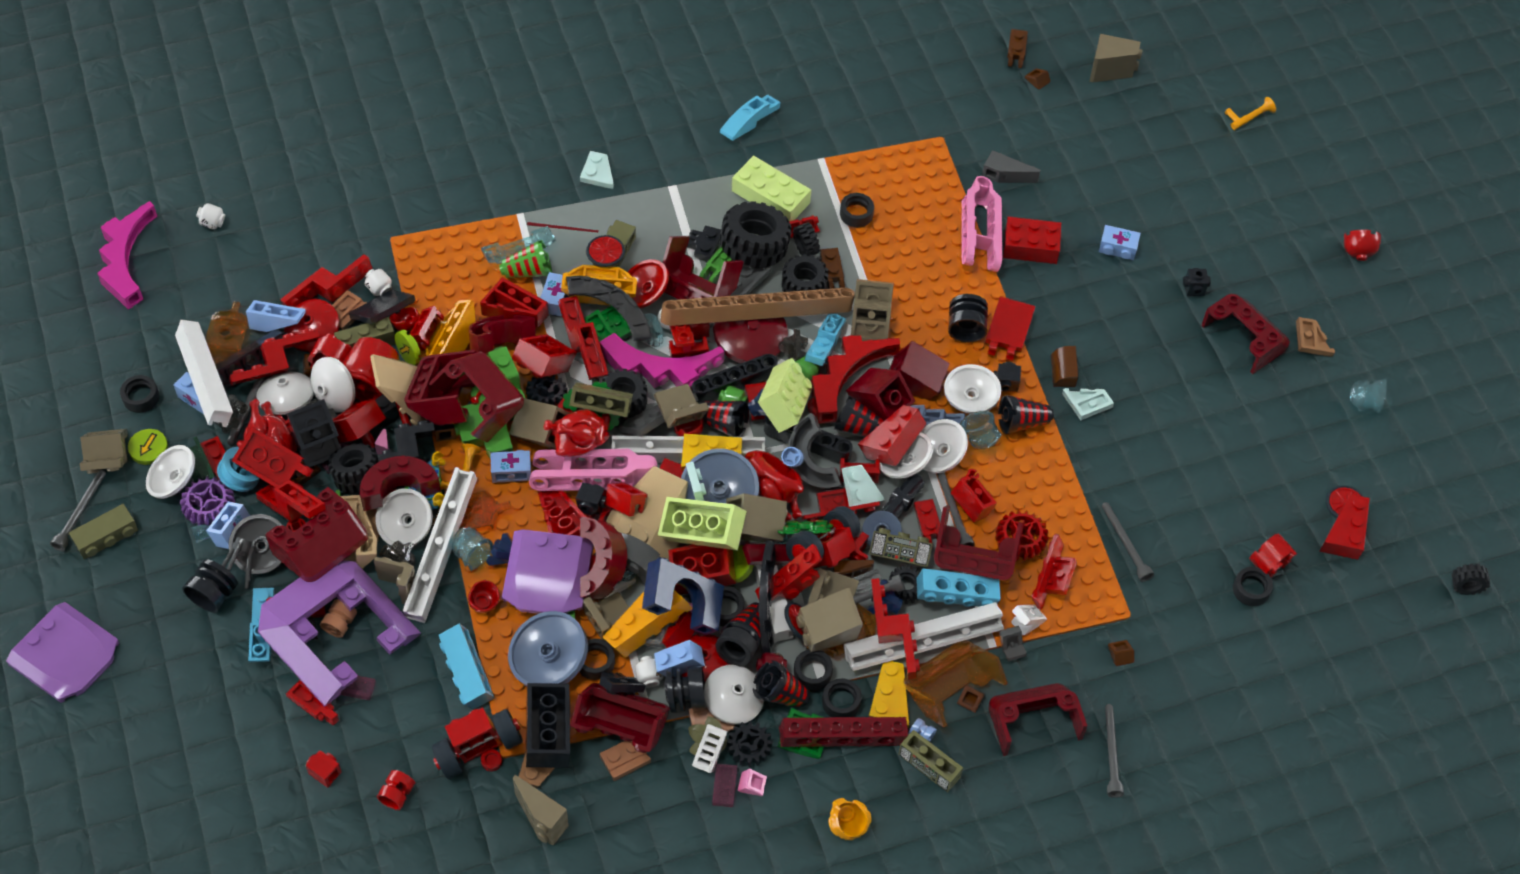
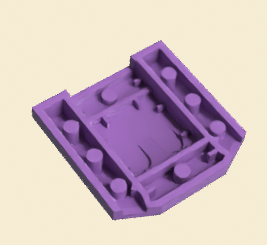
[502,529,594,614]
[6,602,119,703]

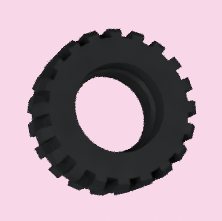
[719,201,792,268]

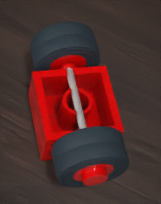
[786,506,860,568]
[432,707,523,779]

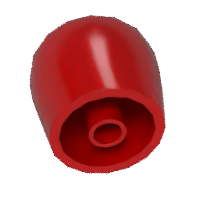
[342,337,400,401]

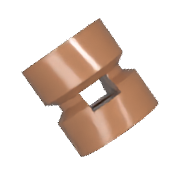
[320,599,357,638]

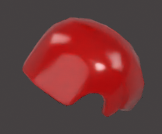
[389,307,420,332]
[674,419,703,436]
[468,580,500,613]

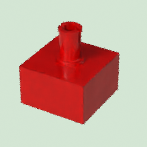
[333,399,386,448]

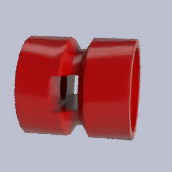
[376,770,415,810]

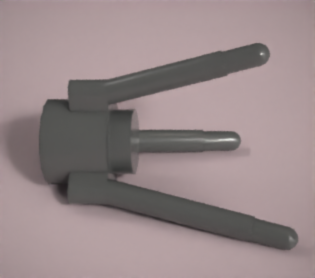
[222,537,254,589]

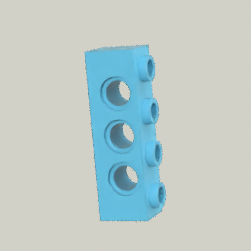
[916,568,1001,607]

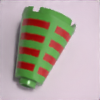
[499,240,552,278]

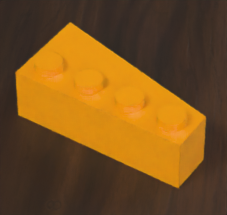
[603,590,693,658]

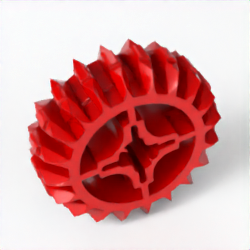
[995,510,1049,561]

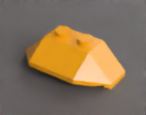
[561,265,637,305]
[425,299,476,356]

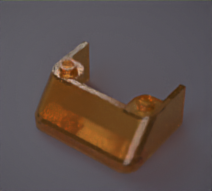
[903,640,1008,727]

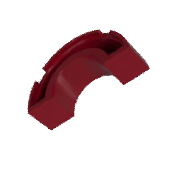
[469,315,536,355]
[360,455,441,512]
[580,517,627,600]

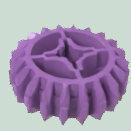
[180,476,235,528]

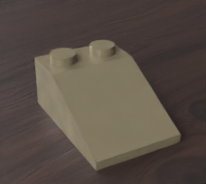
[513,775,569,845]

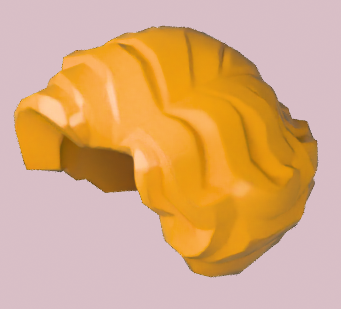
[828,798,871,840]

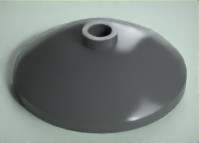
[229,514,282,574]

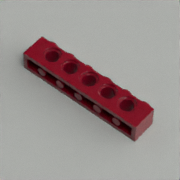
[779,717,908,747]

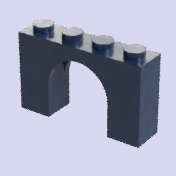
[642,558,724,635]

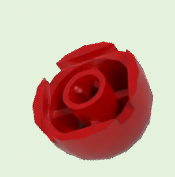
[1344,230,1381,261]

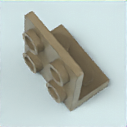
[654,384,709,428]
[374,557,416,604]
[807,568,859,605]
[583,592,629,641]

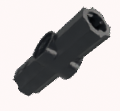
[881,474,925,518]

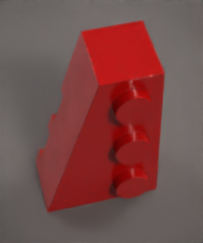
[480,277,549,328]
[858,405,926,467]
[1319,494,1370,560]

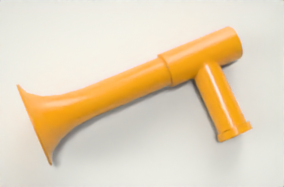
[1225,97,1276,130]
[440,444,481,490]

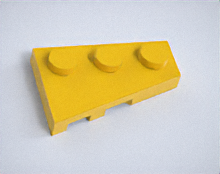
[681,434,742,471]
[869,661,909,728]

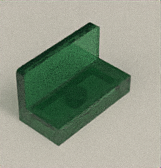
[189,436,214,483]

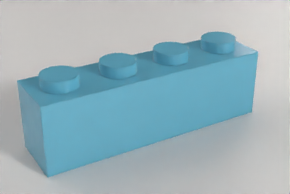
[439,623,495,710]

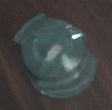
[1350,378,1387,413]
[960,410,1002,449]
[452,526,493,571]

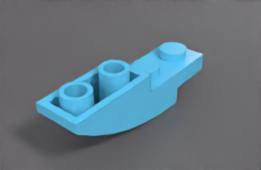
[720,95,781,141]
[805,313,846,366]
[248,588,275,662]

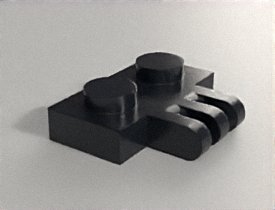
[687,225,721,261]
[599,672,646,695]

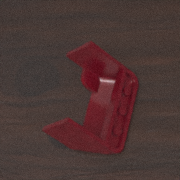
[662,236,744,300]
[429,352,524,443]
[934,505,1025,580]
[988,683,1087,756]

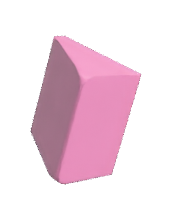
[375,429,389,455]
[738,769,767,796]

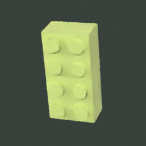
[732,156,811,221]
[758,358,812,433]
[658,497,747,550]

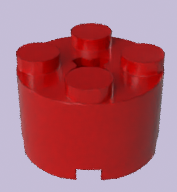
[307,334,352,369]
[1249,533,1297,578]

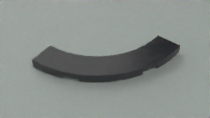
[566,276,652,342]
[759,541,777,653]

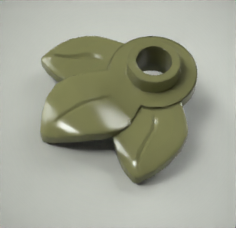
[688,716,727,755]

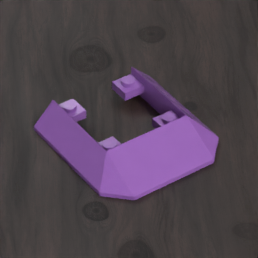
[258,560,421,707]

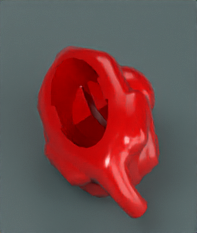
[244,399,297,452]
[543,409,610,457]
[744,450,804,523]

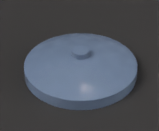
[681,448,759,504]
[508,611,588,687]

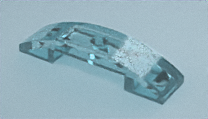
[481,226,556,264]

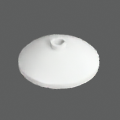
[311,357,355,413]
[944,364,1001,414]
[256,372,314,415]
[921,419,968,473]
[880,432,933,479]
[146,445,195,499]
[376,489,433,548]
[703,665,764,725]

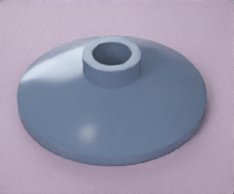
[862,511,902,547]

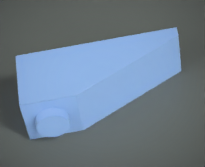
[246,300,306,332]

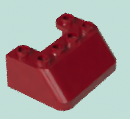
[1201,294,1290,374]
[404,350,476,426]
[265,487,368,582]
[570,683,670,753]

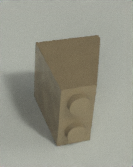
[1089,34,1142,82]
[509,398,570,450]
[726,493,788,543]
[796,588,863,653]

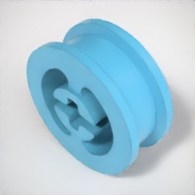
[217,447,260,492]

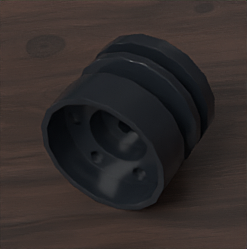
[948,294,988,342]
[182,559,238,613]
[665,665,707,713]

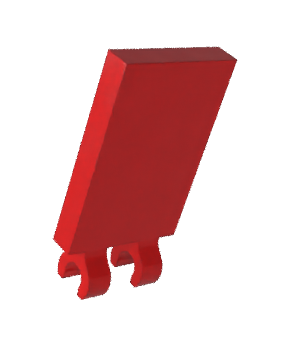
[985,296,1035,361]
[232,427,314,488]

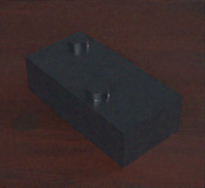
[526,683,570,768]

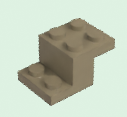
[851,279,894,341]
[80,429,128,474]

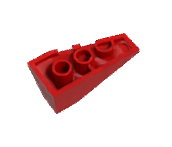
[538,491,586,536]

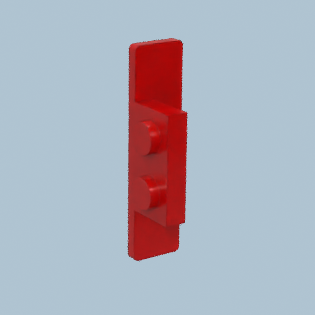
[669,324,695,352]
[801,488,880,522]
[1032,534,1077,609]
[755,544,822,601]

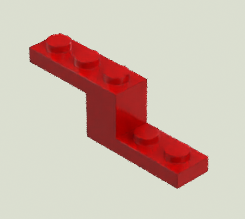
[280,254,373,307]
[558,296,608,380]
[229,328,320,386]
[256,480,326,522]
[871,578,920,680]

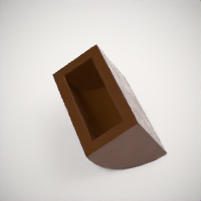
[1051,346,1078,387]

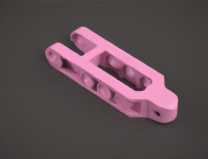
[962,176,1002,272]
[529,449,658,491]

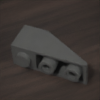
[982,150,1041,183]

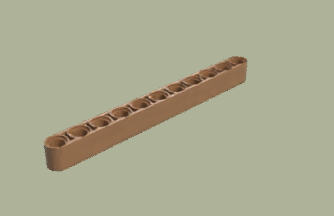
[660,288,855,326]

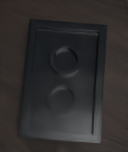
[349,289,416,325]

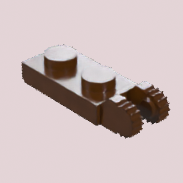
[1007,29,1028,68]
[820,248,845,289]

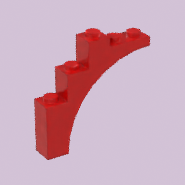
[811,335,900,424]

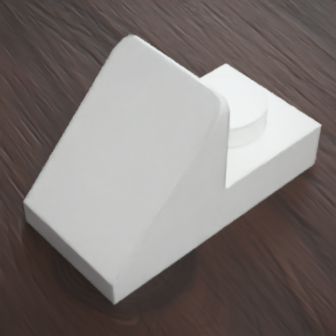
[1011,604,1047,635]

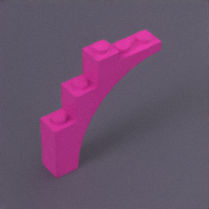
[97,201,157,310]
[599,333,724,391]

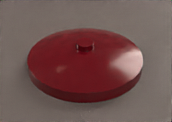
[713,317,788,363]

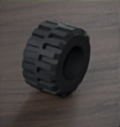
[781,254,828,292]
[600,369,647,421]
[328,443,379,494]

